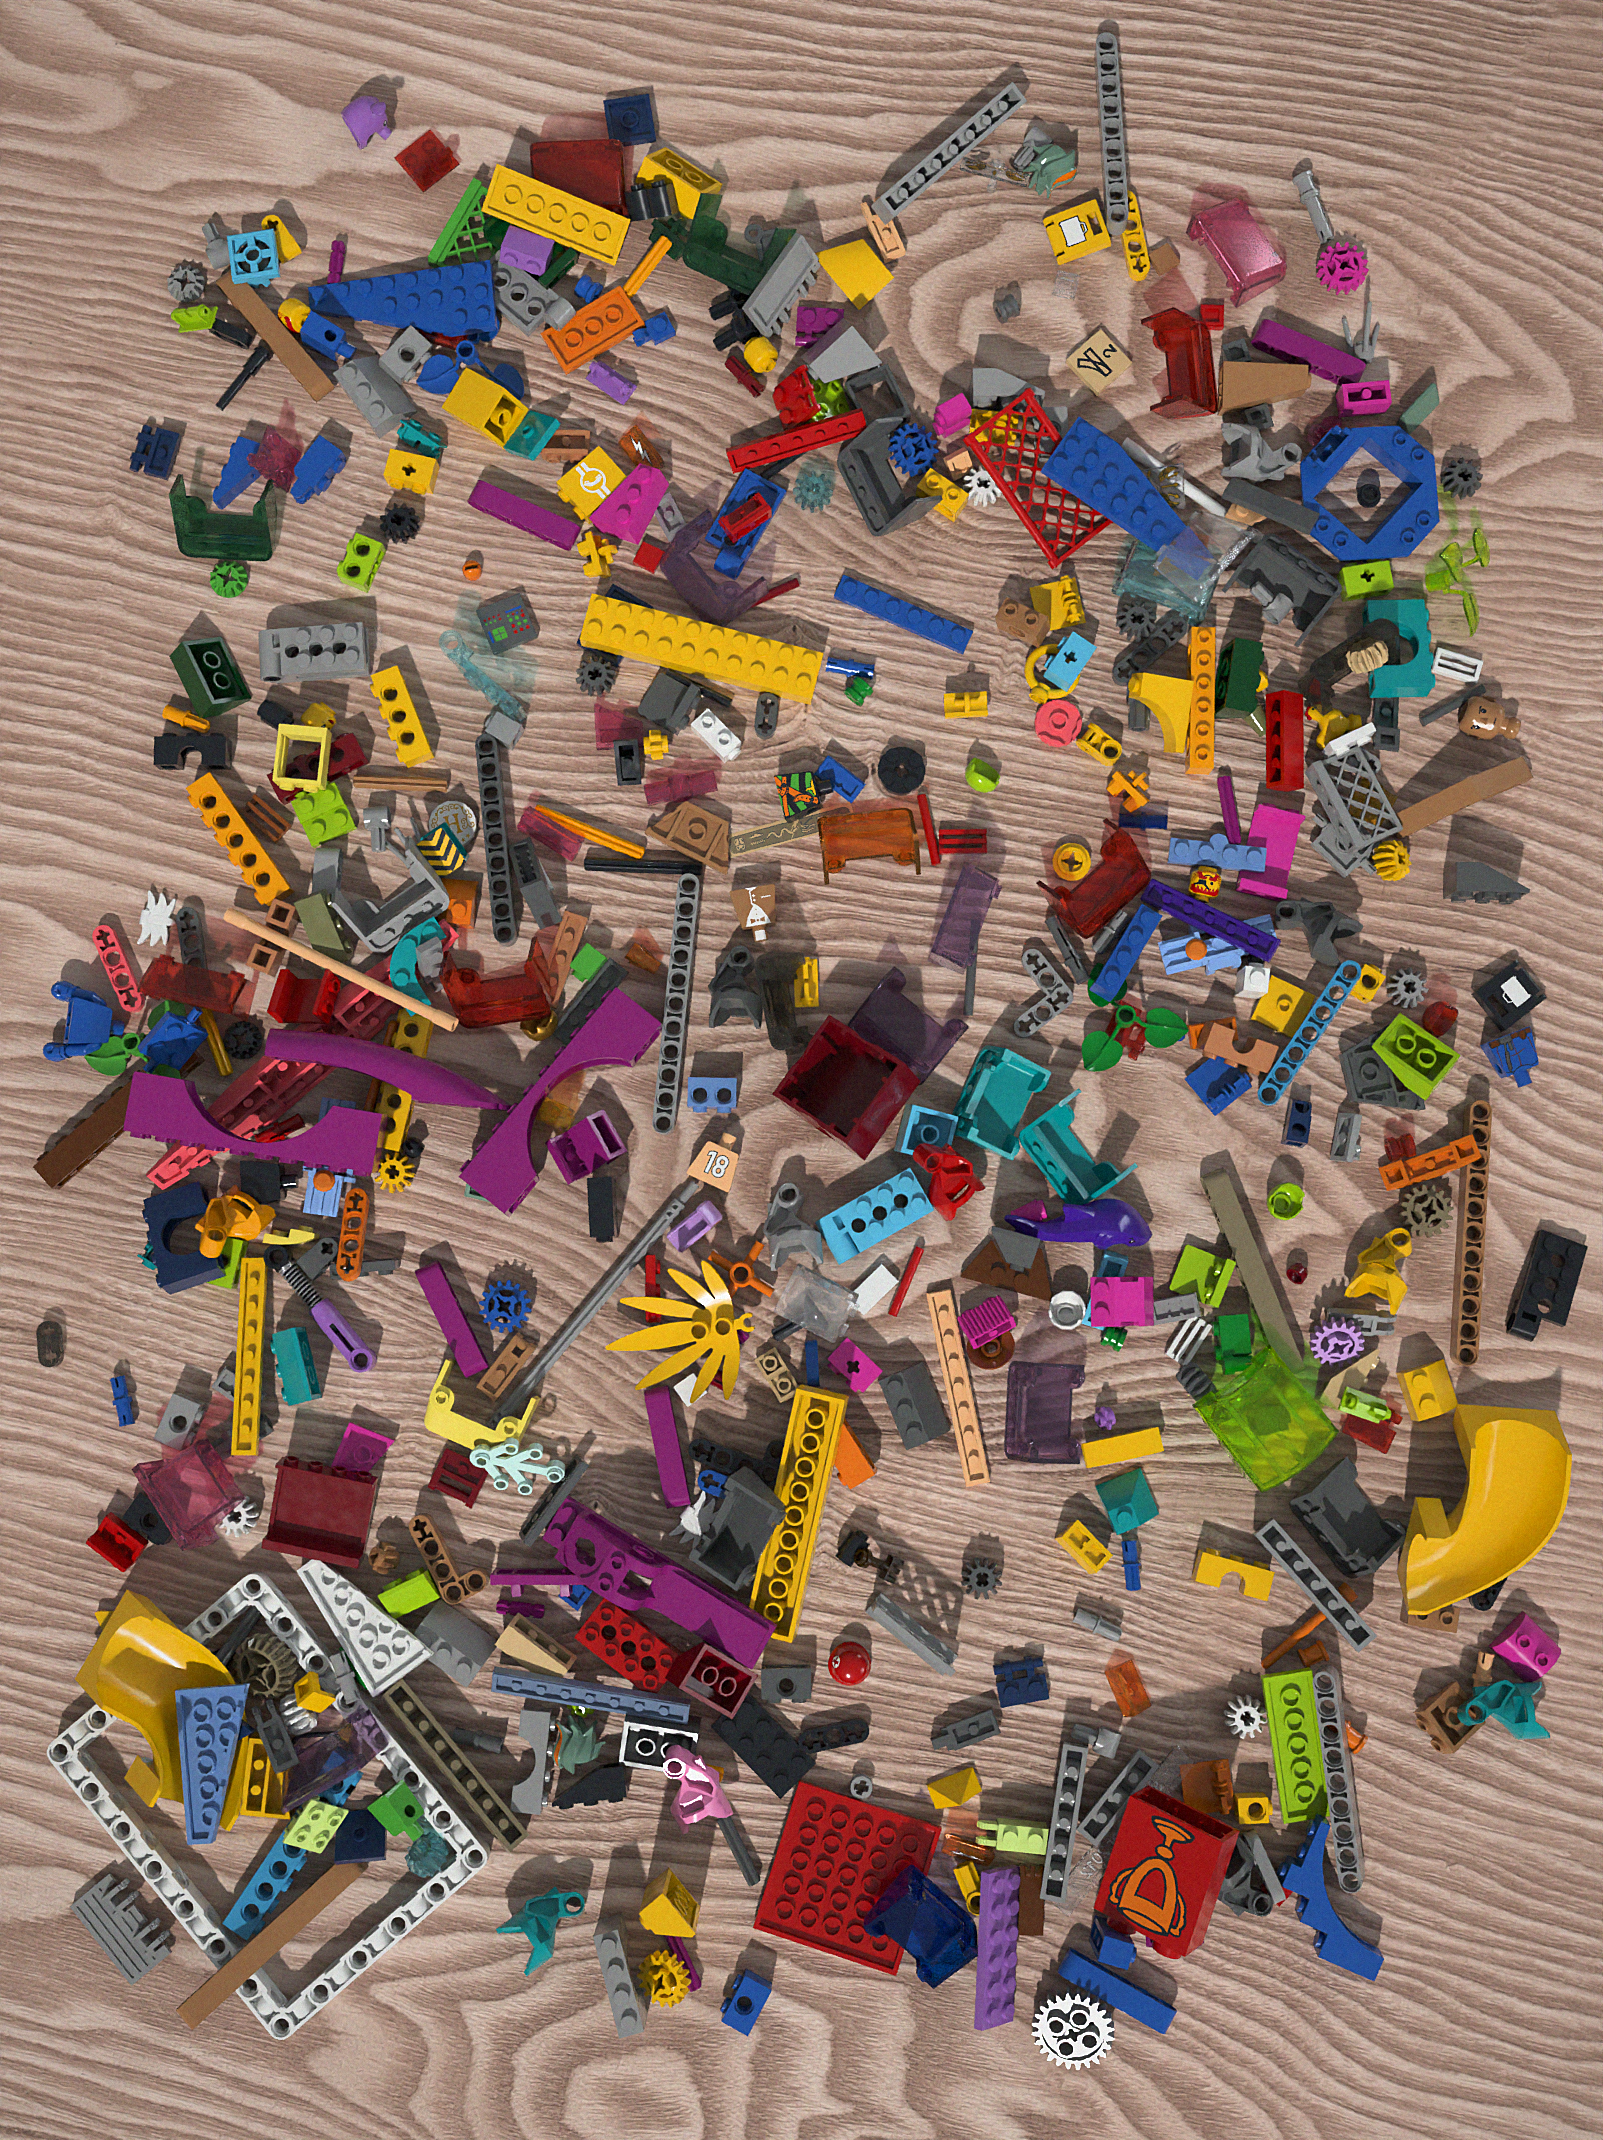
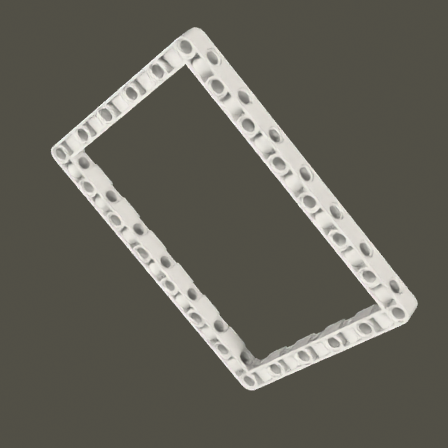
[47,1571,491,2040]

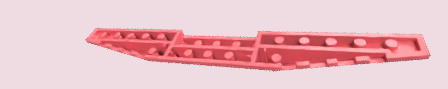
[146,919,459,1190]

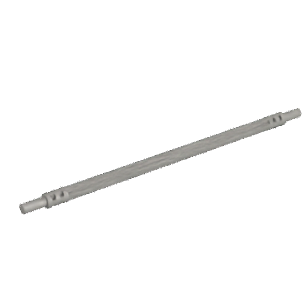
[486,1181,699,1430]

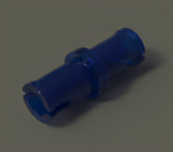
[1118,812,1168,831]

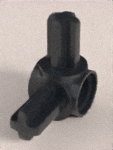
[709,270,751,320]
[713,307,760,351]

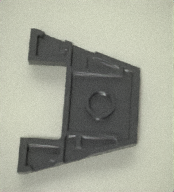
[1338,1023,1426,1111]

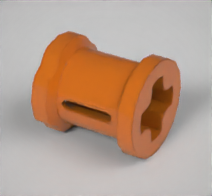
[1297,1639,1330,1668]

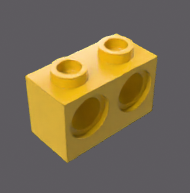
[915,468,969,522]

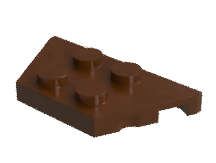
[960,1239,1052,1302]

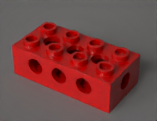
[574,1598,683,1694]

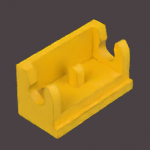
[969,409,1019,446]
[1054,1520,1113,1574]

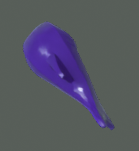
[1004,1199,1153,1250]

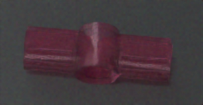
[643,770,718,806]

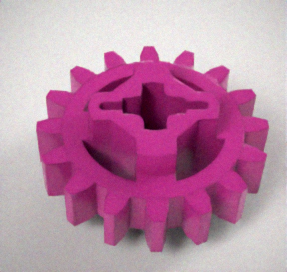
[1316,242,1369,295]

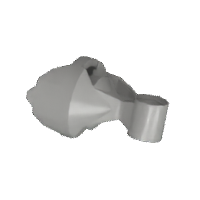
[1220,422,1302,485]
[763,1183,823,1271]

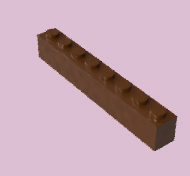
[33,1050,205,1190]

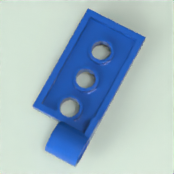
[705,468,787,581]

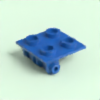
[1185,1056,1252,1116]

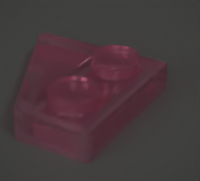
[594,703,644,751]

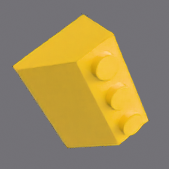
[635,147,723,220]

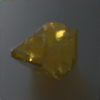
[535,1097,576,1133]

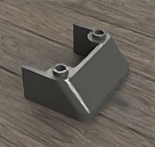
[837,416,943,537]
[1222,533,1342,648]

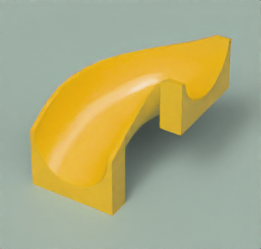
[1397,1404,1572,1615]
[75,1590,248,1831]

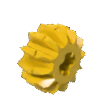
[1372,840,1412,881]
[374,1152,416,1193]

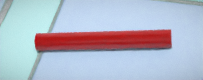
[917,794,941,866]
[888,1246,924,1317]

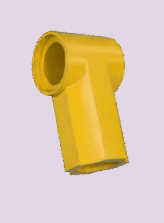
[952,1860,981,1915]

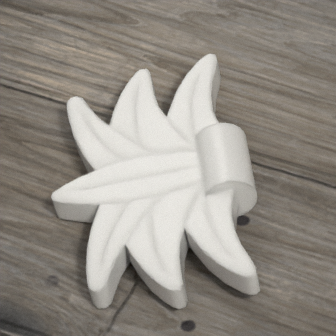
[137,891,177,947]
[669,1490,719,1549]

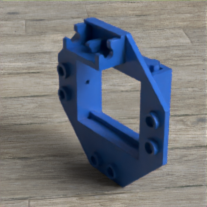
[1299,425,1440,563]

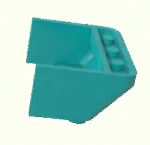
[1019,1088,1138,1205]

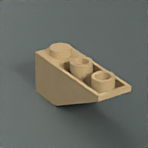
[1314,1348,1380,1415]

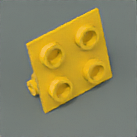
[1029,575,1086,631]

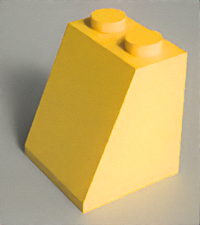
[441,367,529,449]

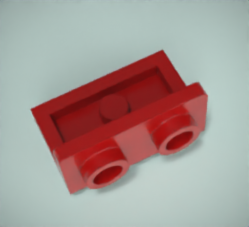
[86,1512,149,1572]

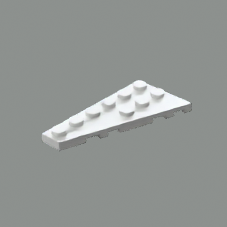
[297,1559,434,1697]

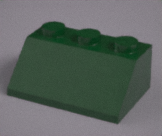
[169,637,251,719]
[1214,637,1264,719]

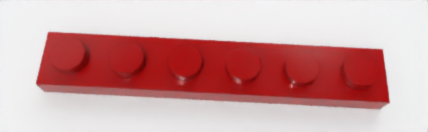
[726,408,867,474]

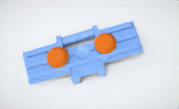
[1158,914,1277,975]
[303,1097,356,1217]

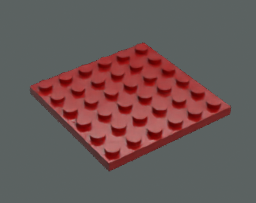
[753,1780,942,1976]

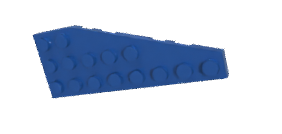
[308,260,498,337]
[1040,417,1213,580]

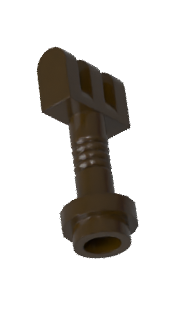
[854,1548,905,1584]

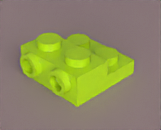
[291,781,357,848]

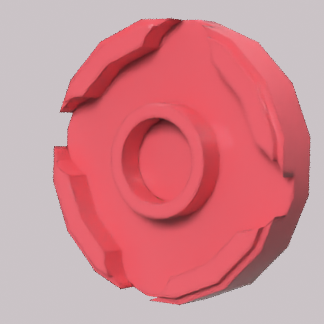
[1034,699,1082,747]

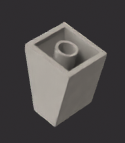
[801,318,882,383]

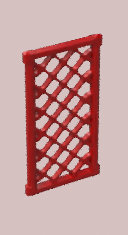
[962,387,1113,569]

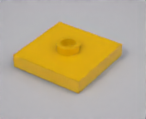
[1250,975,1315,1039]

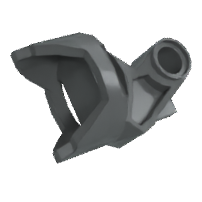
[1274,897,1364,969]
[708,945,764,1029]
[1217,1835,1273,1917]

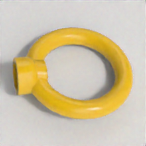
[1024,644,1080,704]

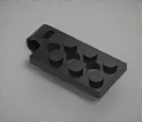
[1506,1229,1588,1342]

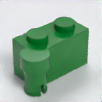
[1211,1314,1254,1375]

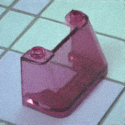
[1186,198,1287,308]

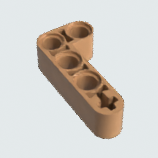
[409,1513,490,1605]

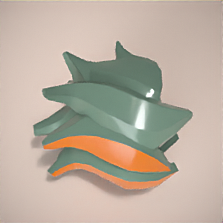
[1023,144,1077,198]
[552,1715,606,1774]

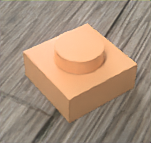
[943,447,974,481]

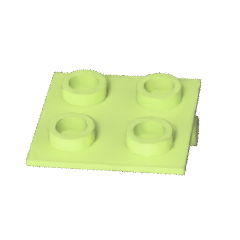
[282,1792,349,1854]

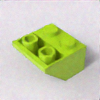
[378,1567,442,1619]

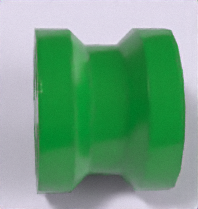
[843,676,873,707]
[1100,1327,1128,1352]

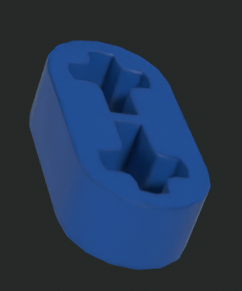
[805,1340,820,1387]
[697,1469,729,1499]

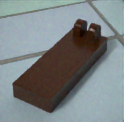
[1017,1863,1045,1936]

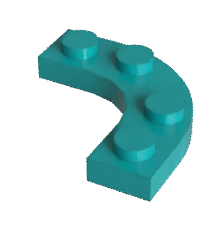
[390,916,447,1016]

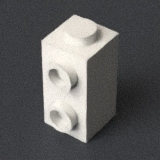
[691,708,742,763]
[1234,963,1270,999]

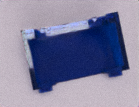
[864,1865,978,1989]

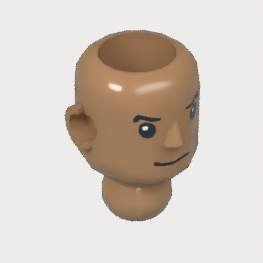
[1458,695,1521,741]

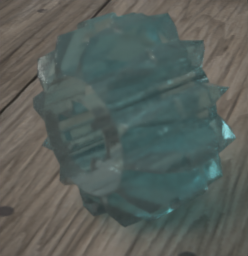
[793,471,833,513]
[404,1832,449,1878]

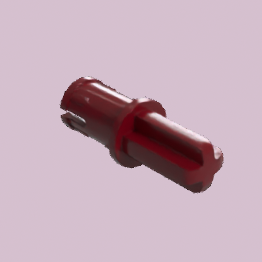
[724,355,765,398]

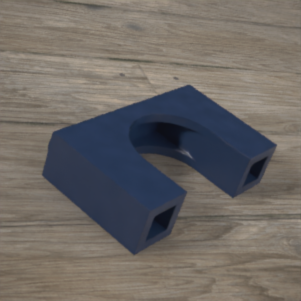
[142,1181,226,1295]

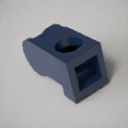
[1281,1099,1312,1148]

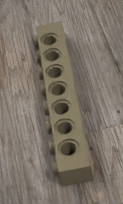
[380,1678,529,1852]

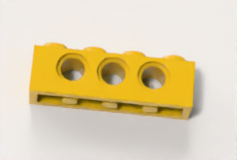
[370,665,435,768]

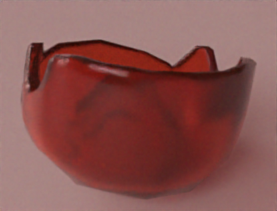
[1421,1001,1459,1038]

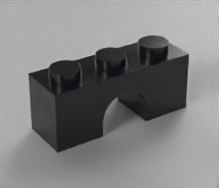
[153,733,232,770]

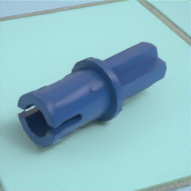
[1121,1540,1141,1591]

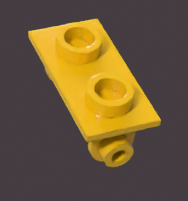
[793,957,819,1008]

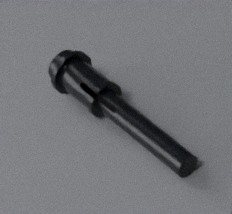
[215,345,271,411]

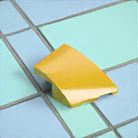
[815,239,894,310]

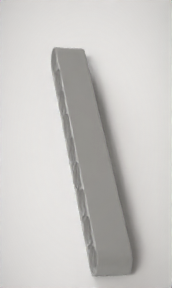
[1094,32,1129,236]
[1313,1664,1365,1894]

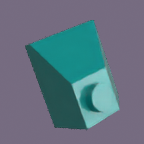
[1095,1468,1159,1535]

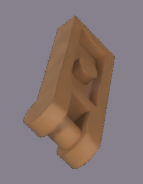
[476,1332,537,1402]

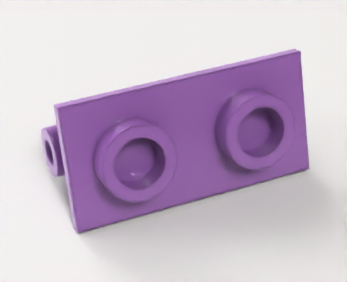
[586,360,637,406]

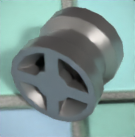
[992,293,1020,324]

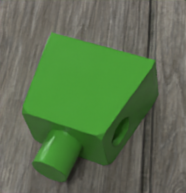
[367,1779,425,1842]

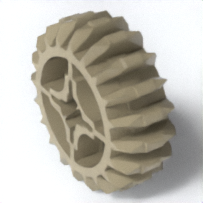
[232,1632,298,1700]

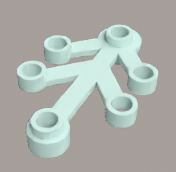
[470,1438,565,1495]

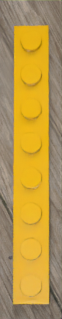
[231,1258,268,1456]

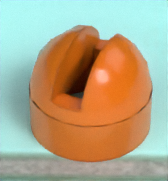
[462,560,482,581]

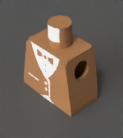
[729,884,776,942]

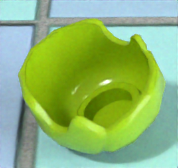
[965,758,1000,793]
[1267,1182,1305,1221]

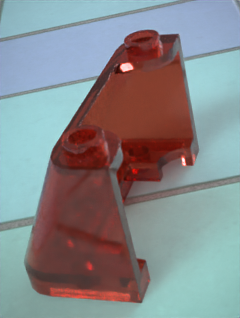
[530,139,628,216]

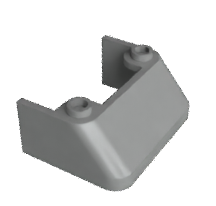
[331,836,449,953]

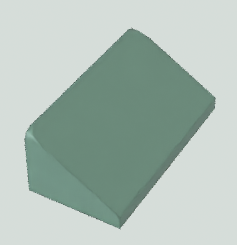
[1396,383,1439,435]

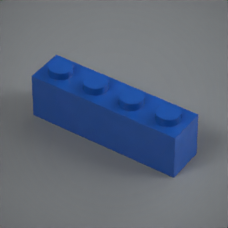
[1089,904,1162,1002]

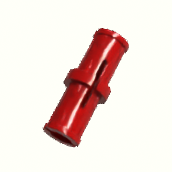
[255,1113,306,1143]

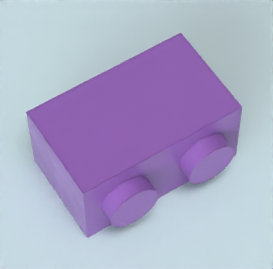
[499,225,555,276]

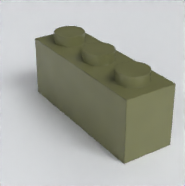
[294,889,354,970]

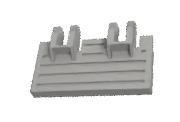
[742,233,821,339]
[70,1873,172,1986]

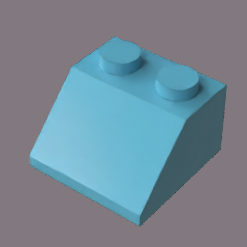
[894,1104,958,1156]

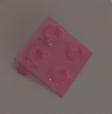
[246,425,302,493]

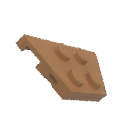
[644,801,729,876]

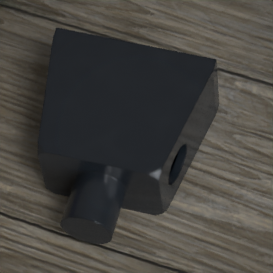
[240,1161,299,1208]

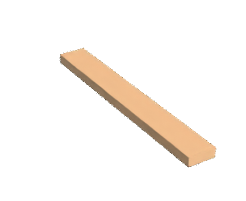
[926,1289,990,1487]

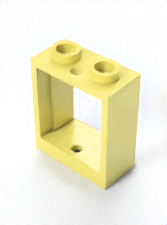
[272,724,332,793]

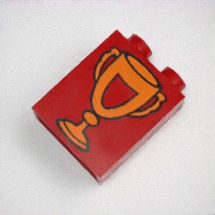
[1094,1785,1240,1959]

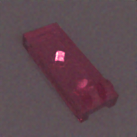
[517,806,584,862]

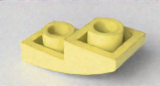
[263,1225,320,1245]

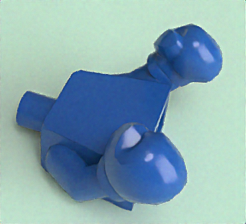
[43,981,124,1062]

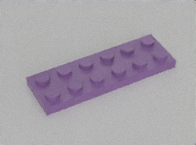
[974,1865,1020,2031]

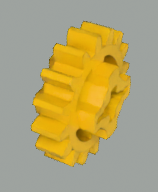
[637,1950,691,2008]

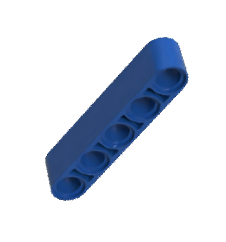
[1057,1948,1177,2034]

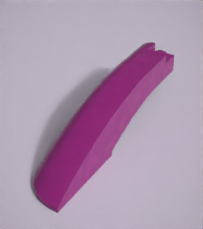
[265,1028,512,1111]

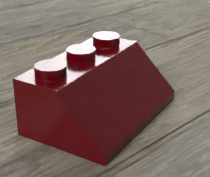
[665,1642,758,1719]

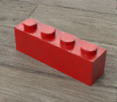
[1266,690,1304,792]

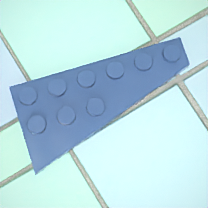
[175,1683,250,1845]

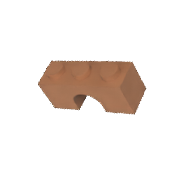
[246,898,300,978]
[1196,1021,1279,1076]

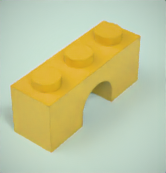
[1191,1547,1275,1601]

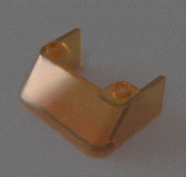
[817,808,921,885]

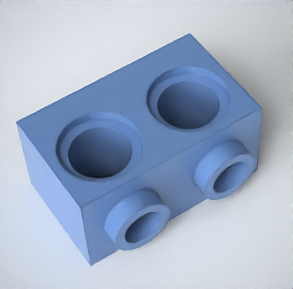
[687,1077,737,1113]

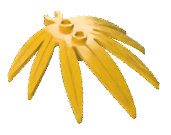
[605,1260,755,1403]

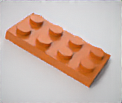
[540,285,645,375]

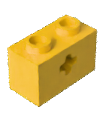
[383,448,440,495]

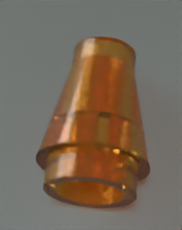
[624,942,661,975]

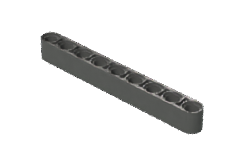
[475,734,518,947]

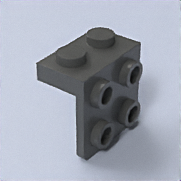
[638,673,702,736]

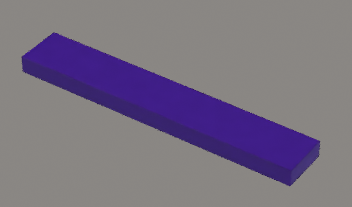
[1140,878,1281,963]

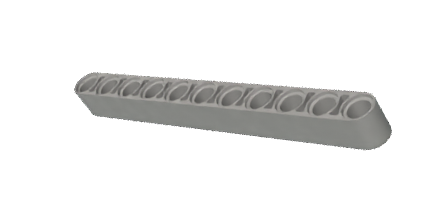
[652,873,700,1136]

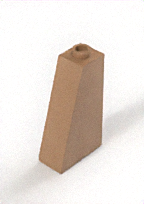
[1217,361,1312,416]

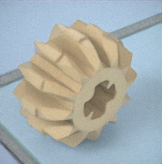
[1346,637,1389,674]

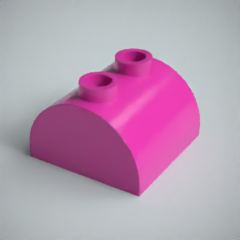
[1488,1611,1561,1682]

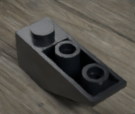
[552,1762,629,1810]

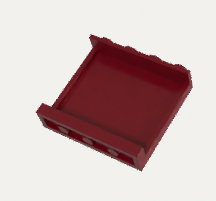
[261,1456,378,1569]

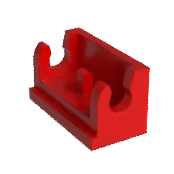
[718,492,772,543]

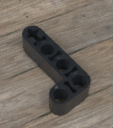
[688,1437,785,1486]

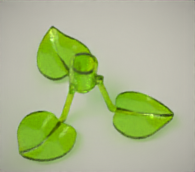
[1425,527,1490,637]

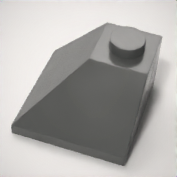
[988,1226,1041,1272]

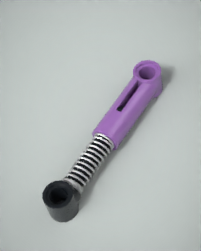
[263,1245,377,1373]

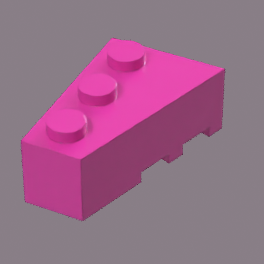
[589,463,669,545]

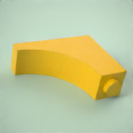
[1128,672,1194,753]

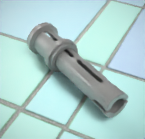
[1292,170,1335,244]

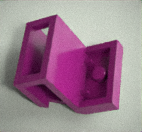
[545,1109,627,1185]

